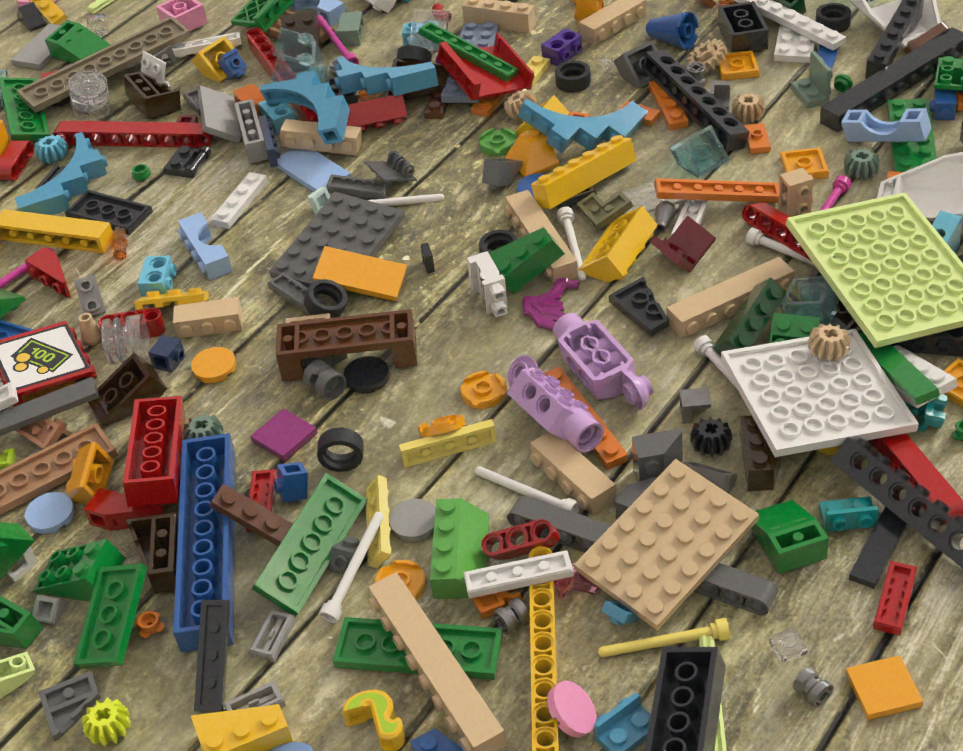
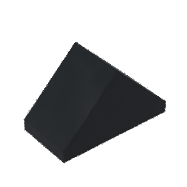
[17,2,46,32]

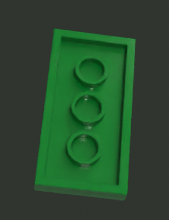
[73,563,147,669]

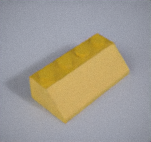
[578,206,658,283]

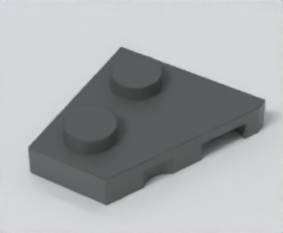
[38,671,101,741]

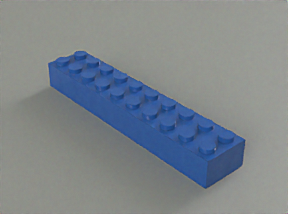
[173,433,236,652]

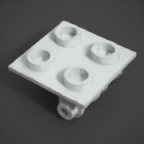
[141,51,172,90]

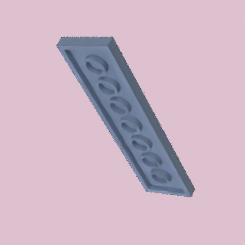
[441,22,499,103]

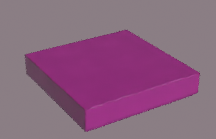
[250,408,317,462]

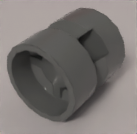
[303,359,346,401]

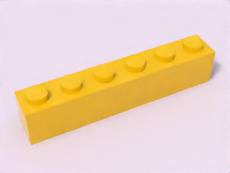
[531,135,636,209]
[0,209,115,254]

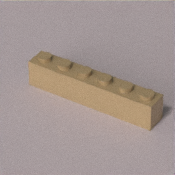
[504,190,578,284]
[667,257,795,339]

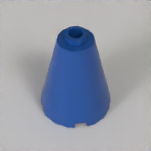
[646,12,699,49]

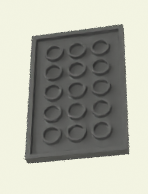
[269,192,405,292]

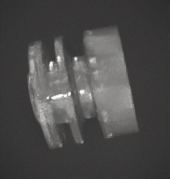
[68,71,110,120]
[101,314,151,365]

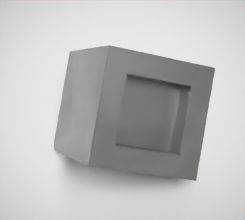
[710,80,731,110]
[680,387,712,424]

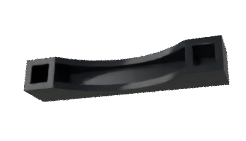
[865,0,924,79]

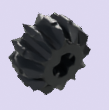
[690,416,732,457]

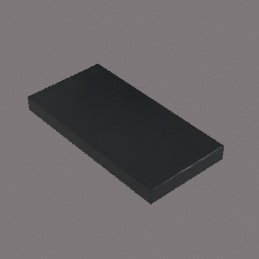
[65,190,153,235]

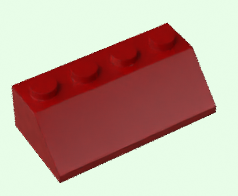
[347,94,408,132]

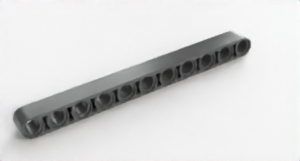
[507,495,779,615]

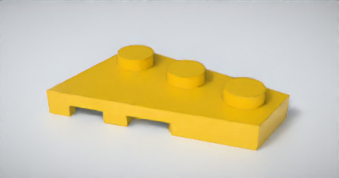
[134,287,209,310]

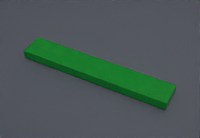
[418,22,519,82]
[859,332,940,405]

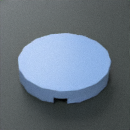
[25,492,75,534]

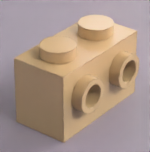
[778,168,814,217]

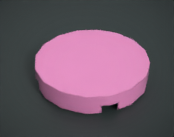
[547,681,597,738]

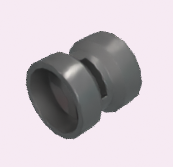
[686,62,706,87]
[493,597,530,635]
[793,667,834,708]

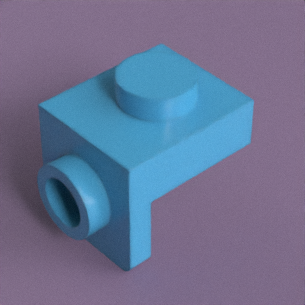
[601,601,639,626]

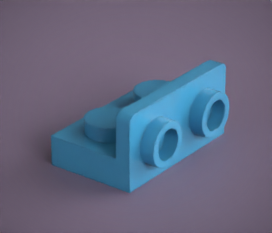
[594,692,651,751]

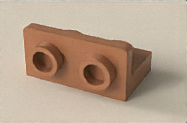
[15,416,72,449]

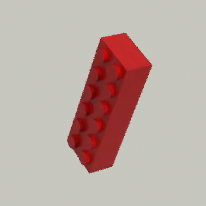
[123,396,186,507]

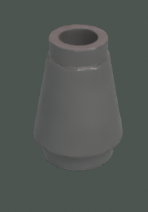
[655,201,676,233]

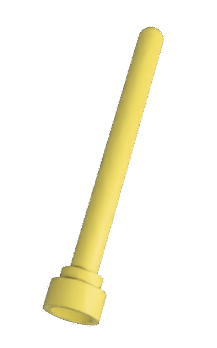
[598,618,730,658]

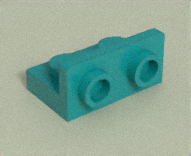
[818,496,879,532]

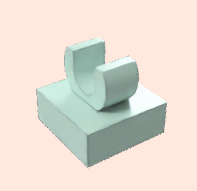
[307,187,330,215]

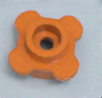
[135,611,165,638]

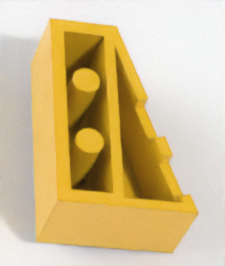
[191,704,293,751]

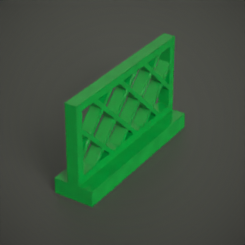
[230,0,295,33]

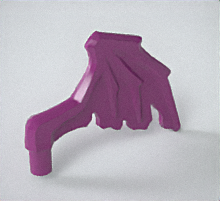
[522,278,579,331]

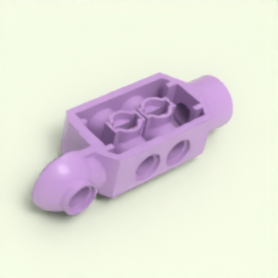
[553,313,653,410]
[507,355,604,453]

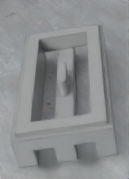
[249,610,296,663]
[223,681,286,711]

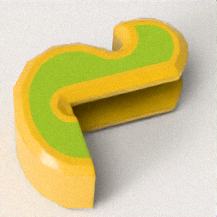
[342,689,405,751]

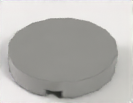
[389,499,436,542]

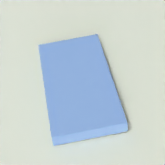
[276,149,351,192]

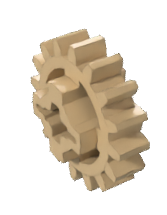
[687,38,728,73]

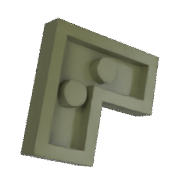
[577,191,633,230]

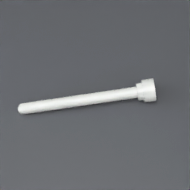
[368,194,444,206]
[557,207,586,281]
[745,227,816,267]
[693,335,738,390]
[475,466,580,514]
[319,512,384,623]

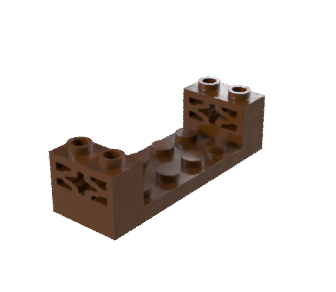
[276,309,418,381]

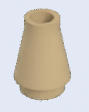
[79,313,102,346]

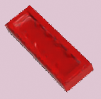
[246,469,277,532]
[873,561,918,636]

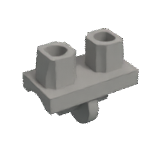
[73,275,106,315]

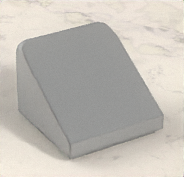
[32,595,67,625]

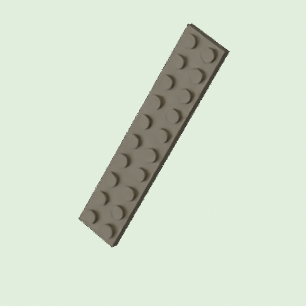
[17,16,191,113]

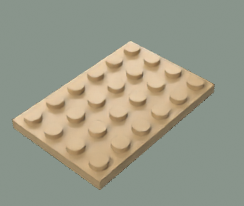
[574,459,759,630]

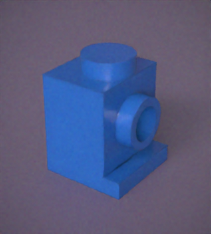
[217,48,247,80]

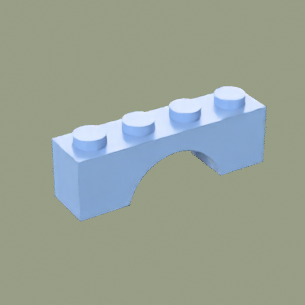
[288,0,345,27]
[841,108,931,142]
[177,212,233,281]

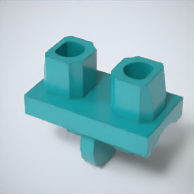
[905,395,948,432]

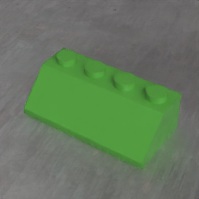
[430,498,490,599]

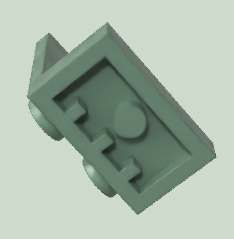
[791,51,833,109]

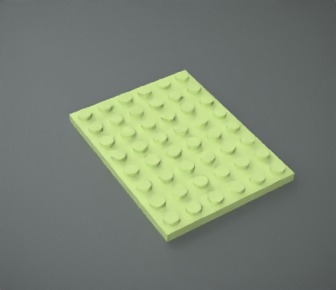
[786,192,963,348]

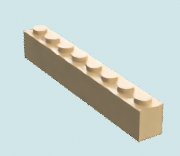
[368,572,507,751]

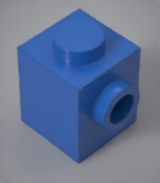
[930,90,957,120]
[273,462,308,503]

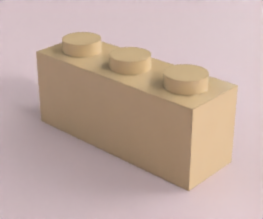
[173,297,243,339]

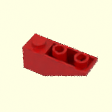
[25,247,71,298]
[84,488,165,531]

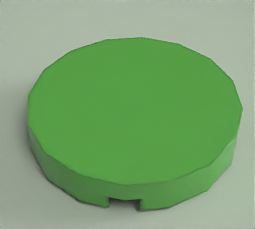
[479,128,517,156]

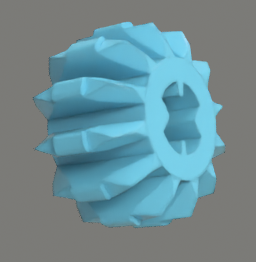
[34,134,68,165]

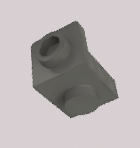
[329,537,367,575]

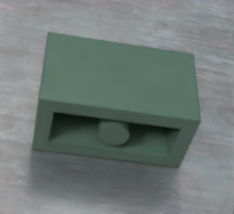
[335,11,364,46]

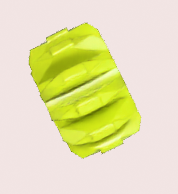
[82,697,131,747]

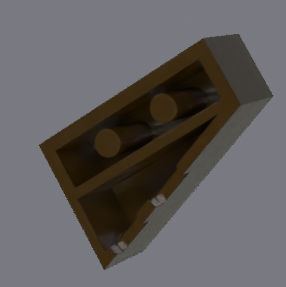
[123,71,181,118]
[740,415,782,491]
[126,512,178,594]

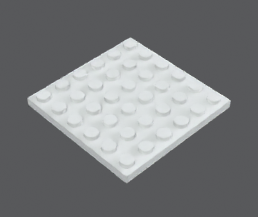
[721,329,919,457]

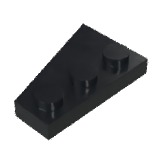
[609,276,669,336]

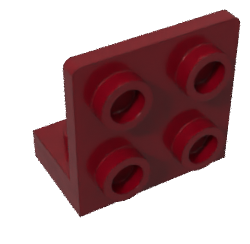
[650,216,716,273]

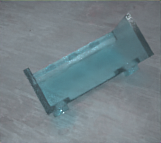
[270,27,327,84]

